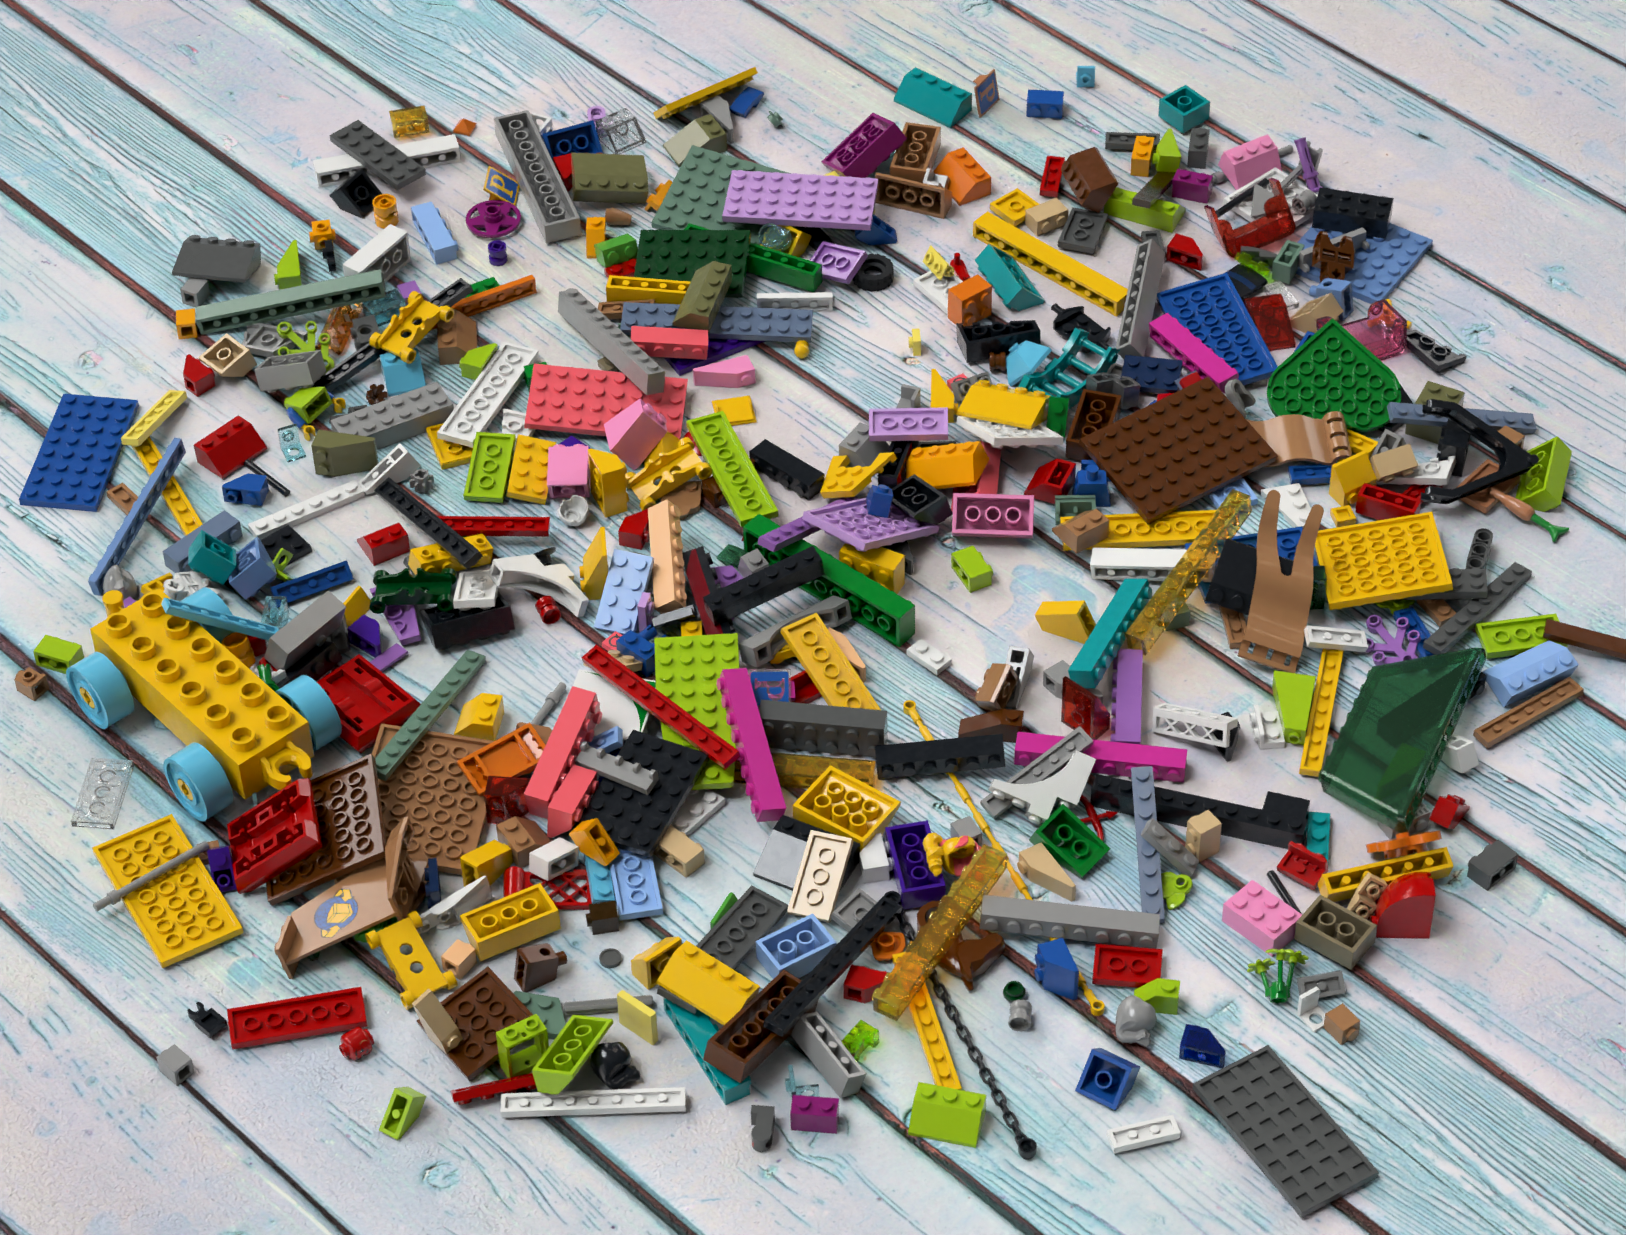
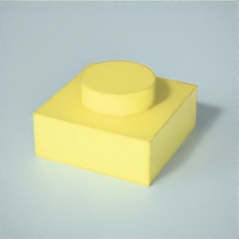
[908,329,921,356]

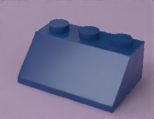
[541,120,603,161]

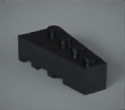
[956,320,1041,363]

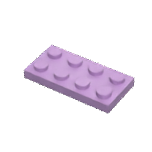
[869,407,948,441]

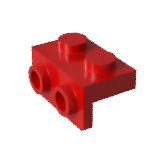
[1277,841,1328,890]

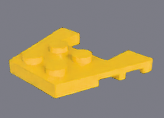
[820,452,897,499]

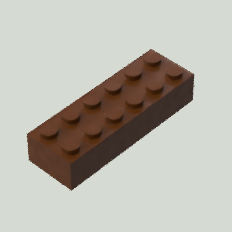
[703,970,819,1083]

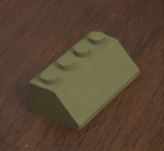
[672,261,732,333]

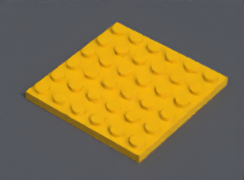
[1315,512,1453,610]

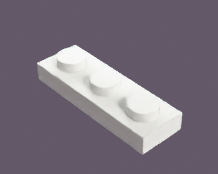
[1304,625,1368,652]
[1106,1115,1181,1154]

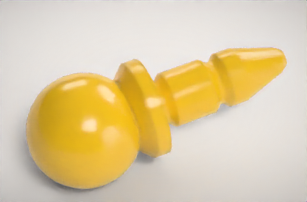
[794,340,809,359]

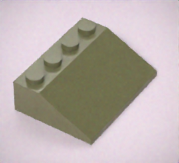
[571,153,648,204]

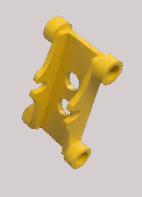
[369,291,454,364]
[625,437,712,511]
[365,911,458,1010]

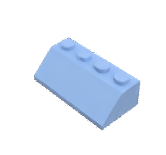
[1482,640,1579,707]

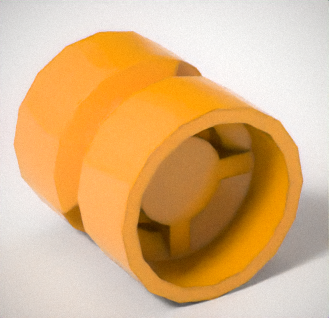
[373,194,399,229]
[221,632,256,668]

